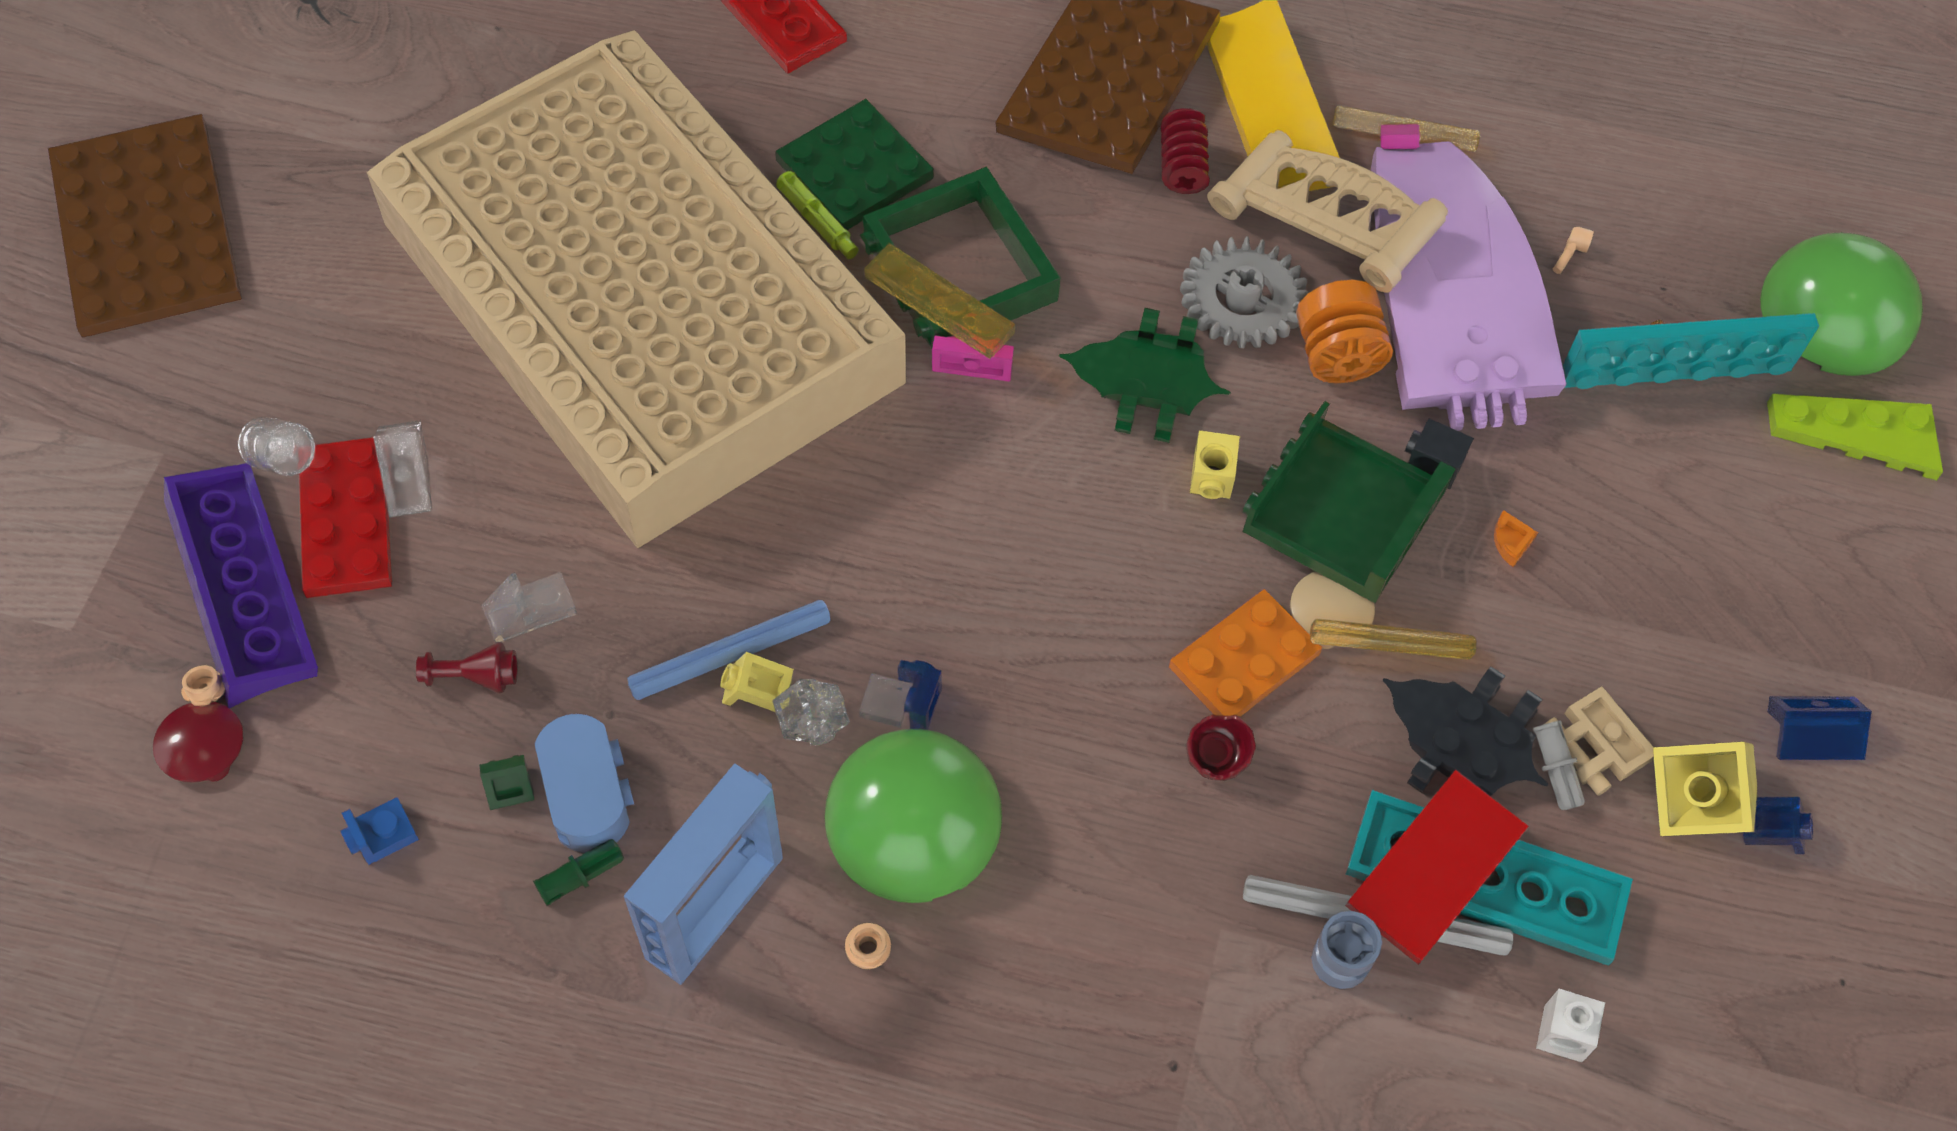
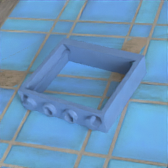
[623,763,783,985]

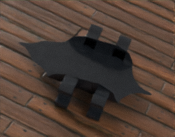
[1383,666,1548,796]

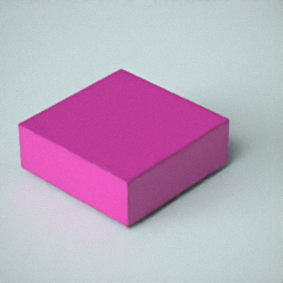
[1380,124,1420,149]

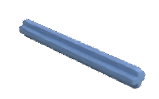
[627,600,830,700]

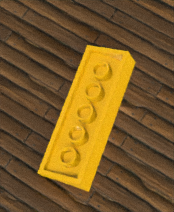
[1206,0,1340,191]

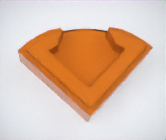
[1494,510,1539,567]

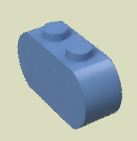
[535,714,634,853]

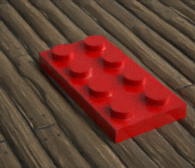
[298,436,392,598]

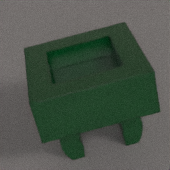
[479,755,535,810]

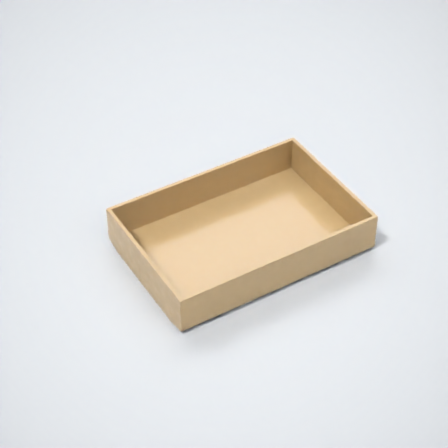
[367,30,906,549]

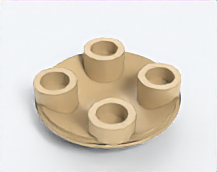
[1290,572,1375,649]

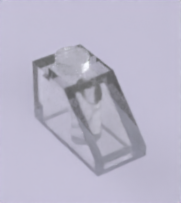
[373,420,432,517]

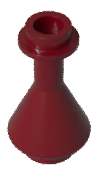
[416,642,518,694]

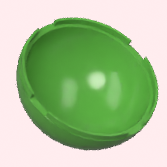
[1760,232,1923,376]
[825,729,1002,903]

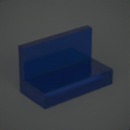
[1767,696,1872,760]

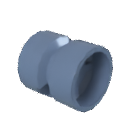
[1311,911,1382,989]

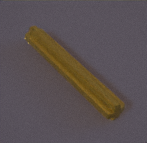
[1332,105,1480,152]
[1310,619,1477,660]

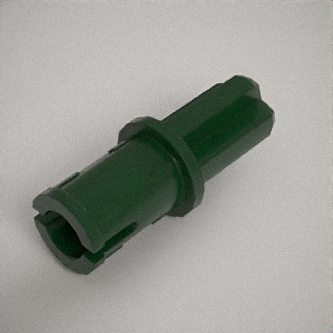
[533,839,624,906]

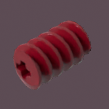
[1160,108,1210,194]

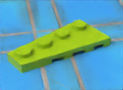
[1767,394,1943,481]

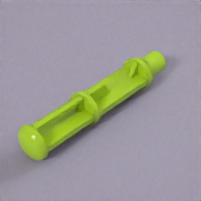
[776,171,859,259]

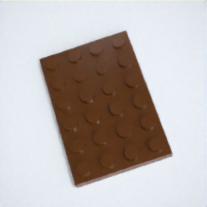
[995,0,1220,174]
[48,114,242,338]

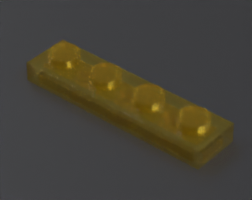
[864,243,1015,359]

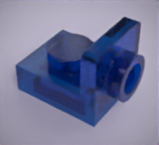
[897,660,942,730]
[1743,797,1814,854]

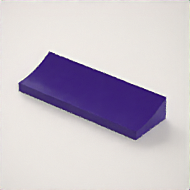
[164,463,318,708]

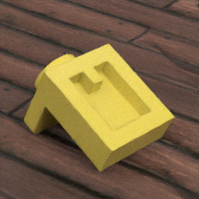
[720,652,794,713]

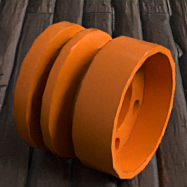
[1296,279,1393,384]

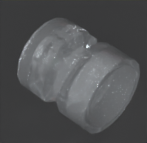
[238,416,315,476]

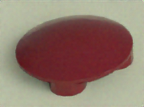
[153,701,244,783]

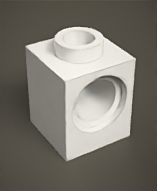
[1536,989,1605,1062]

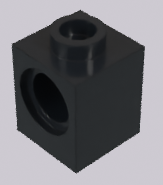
[1404,418,1474,489]

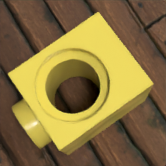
[1190,430,1240,499]

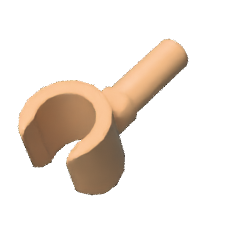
[1553,227,1594,274]

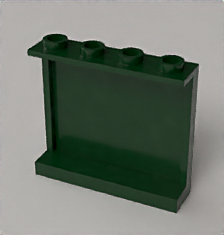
[1242,401,1456,603]

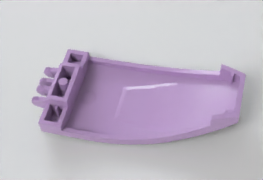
[1371,141,1566,431]

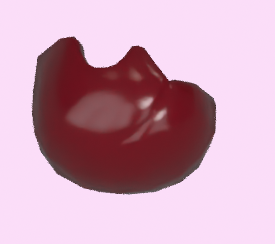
[1185,714,1256,781]

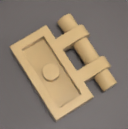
[1545,686,1654,796]

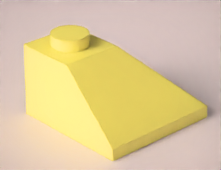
[1653,742,1757,836]

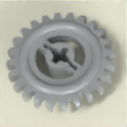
[1180,236,1309,348]

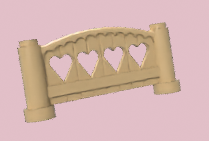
[1207,130,1448,293]

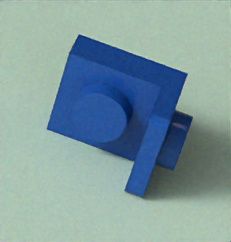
[340,797,419,865]

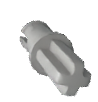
[1533,720,1585,810]

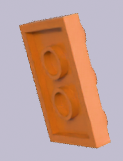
[1169,589,1322,717]

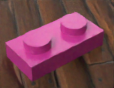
[932,336,1014,382]

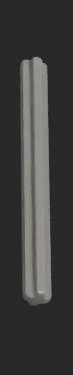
[1243,875,1513,956]

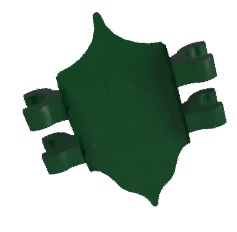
[1059,308,1231,443]

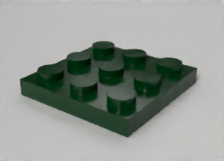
[775,98,934,230]

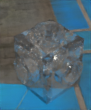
[772,679,850,745]

